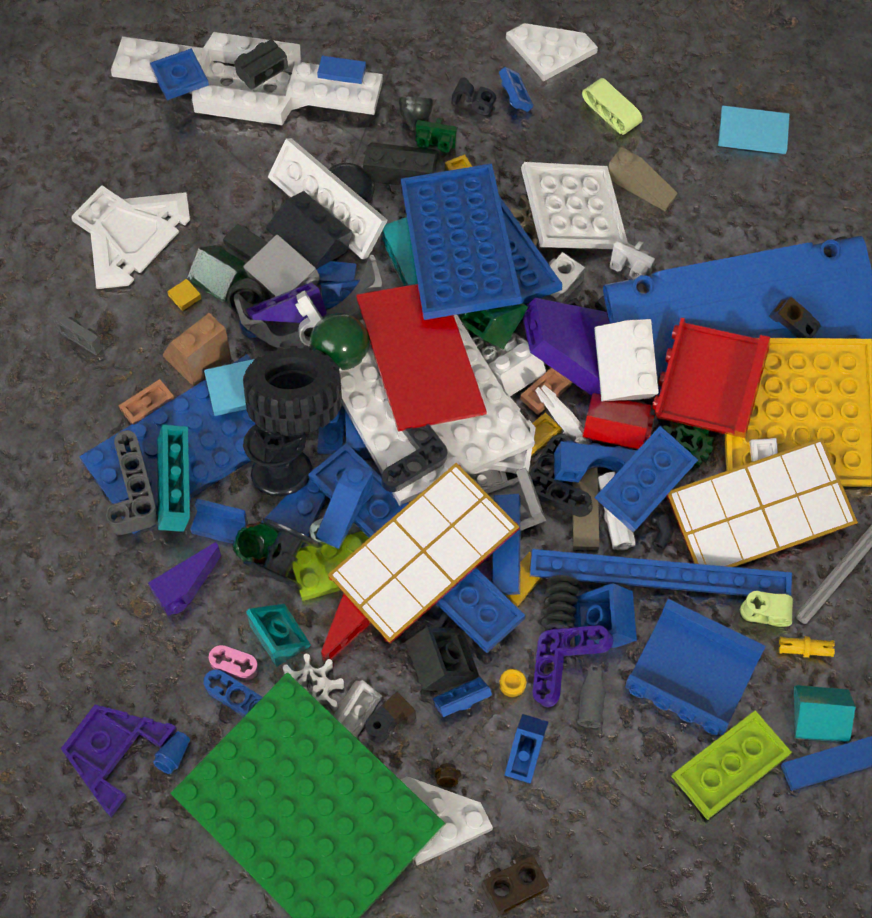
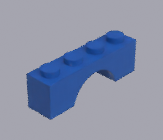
[554,441,637,483]

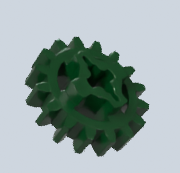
[663,421,713,471]

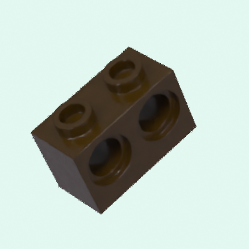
[482,855,550,917]

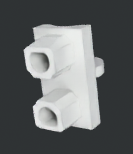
[610,241,655,279]

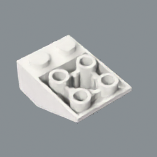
[472,332,546,396]

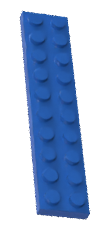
[308,443,525,653]

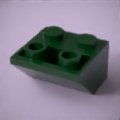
[459,303,528,350]

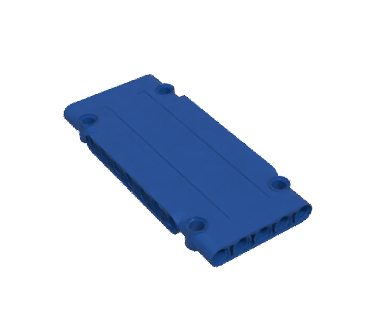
[603,236,872,401]

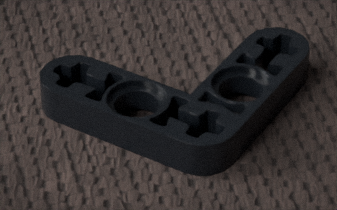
[381,424,448,492]
[529,434,593,517]

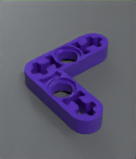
[533,626,614,707]

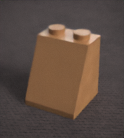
[163,313,231,387]

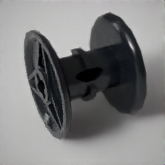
[243,424,313,496]
[243,518,323,591]

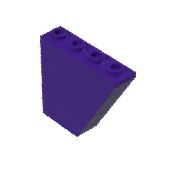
[523,298,609,396]

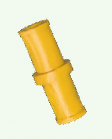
[779,636,835,658]

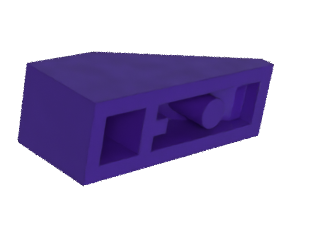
[245,282,327,323]
[148,542,221,616]

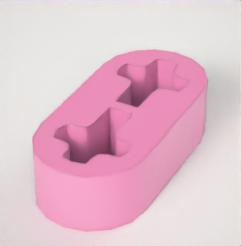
[209,645,258,681]

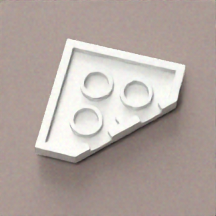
[506,23,598,81]
[400,776,493,865]

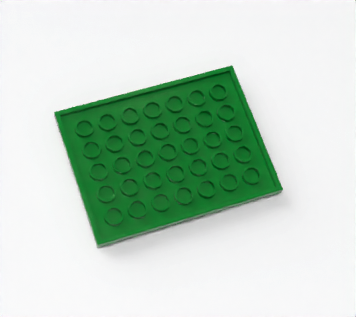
[170,672,446,918]

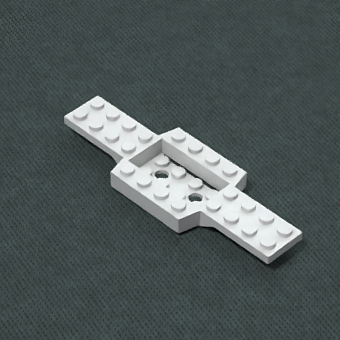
[111,32,383,125]

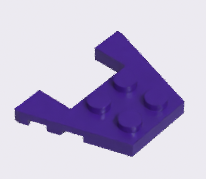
[61,704,177,818]

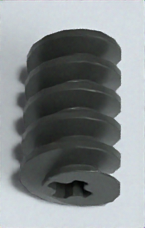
[541,575,579,630]

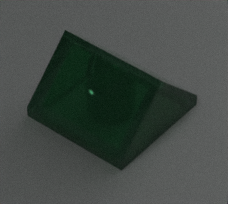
[187,245,248,303]

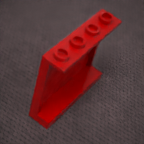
[652,318,770,438]

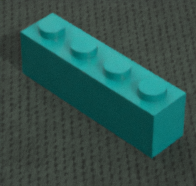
[381,217,418,286]
[157,425,190,532]

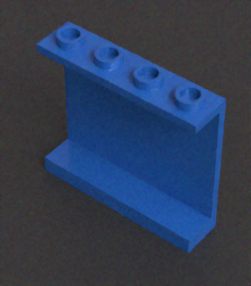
[625,599,766,736]

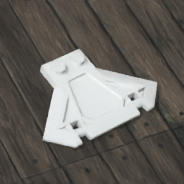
[71,185,190,289]

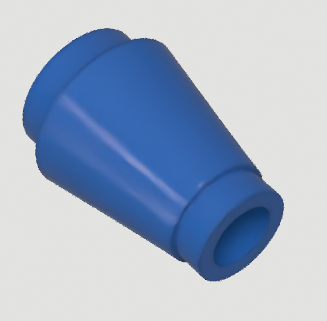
[153,731,190,774]

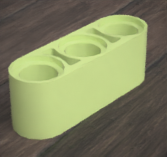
[582,78,642,135]

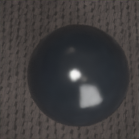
[328,163,374,204]

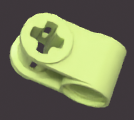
[740,591,793,627]

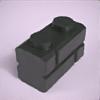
[234,39,288,90]

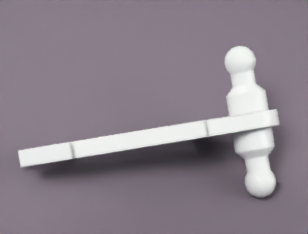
[536,385,592,445]

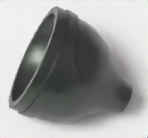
[399,97,433,131]
[228,278,264,314]

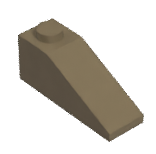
[608,147,678,211]

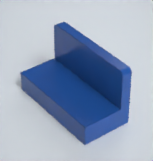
[190,499,248,544]

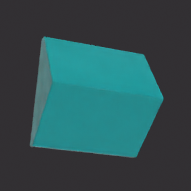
[246,604,311,667]
[794,685,856,743]

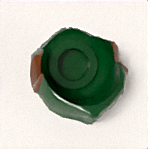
[232,522,280,565]

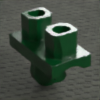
[415,118,458,152]

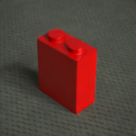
[583,393,654,449]

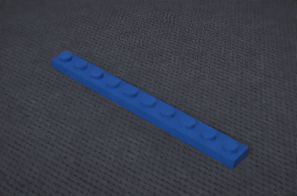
[530,549,792,596]

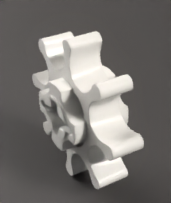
[283,654,344,711]

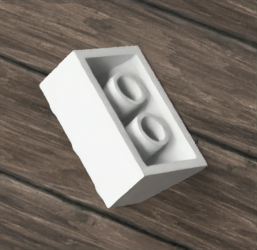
[594,319,658,401]

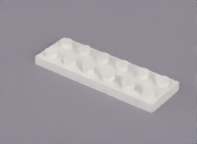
[268,138,388,259]

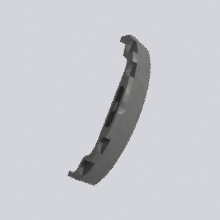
[234,255,382,349]

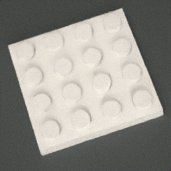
[521,162,628,249]

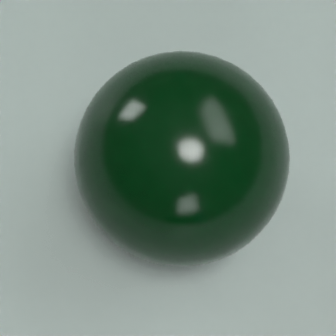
[310,313,369,370]

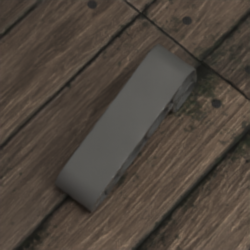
[106,430,158,535]

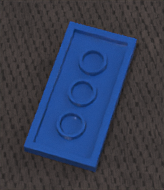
[594,426,698,532]

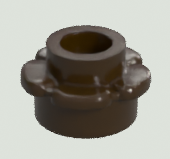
[434,763,461,788]

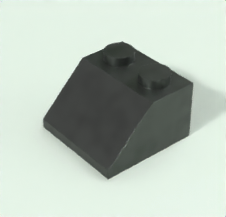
[406,627,480,690]

